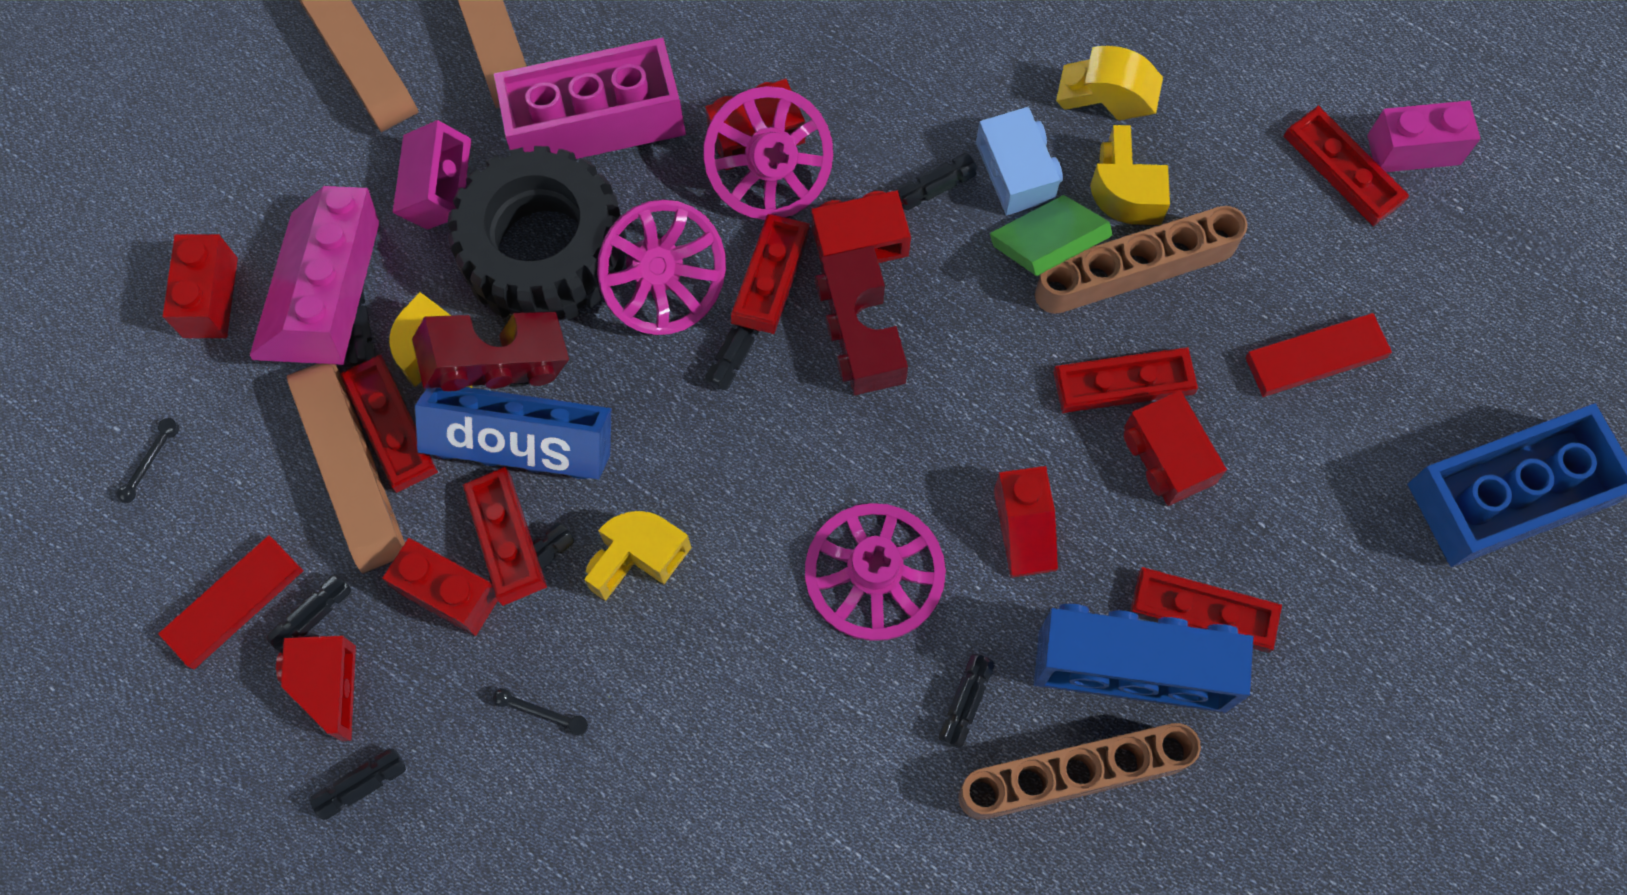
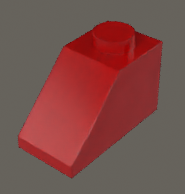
[994,466,1058,578]
[276,636,356,741]

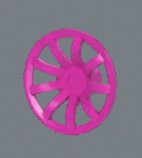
[703,86,833,220]
[597,199,726,335]
[805,503,946,641]

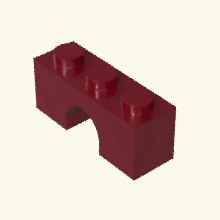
[815,245,908,396]
[412,312,569,392]

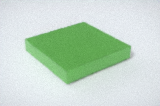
[989,195,1113,276]

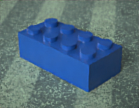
[1407,403,1627,568]
[1034,604,1253,713]

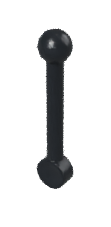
[116,418,179,503]
[493,688,589,736]

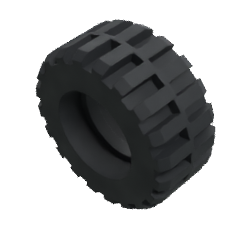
[447,146,626,320]

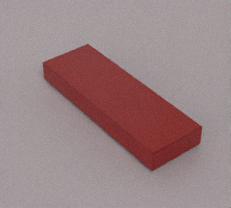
[1283,105,1410,227]
[731,214,810,334]
[1245,313,1392,397]
[1053,347,1198,413]
[339,354,439,493]
[462,467,547,606]
[158,535,304,670]
[1130,567,1282,653]

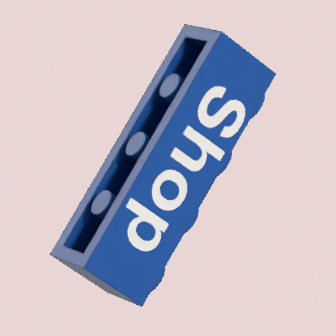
[415,387,611,480]

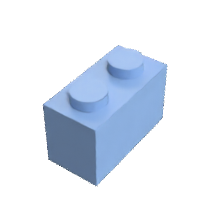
[976,106,1063,216]

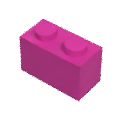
[1367,100,1481,172]
[393,120,471,230]

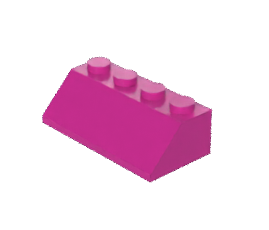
[494,38,686,159]
[250,186,380,365]

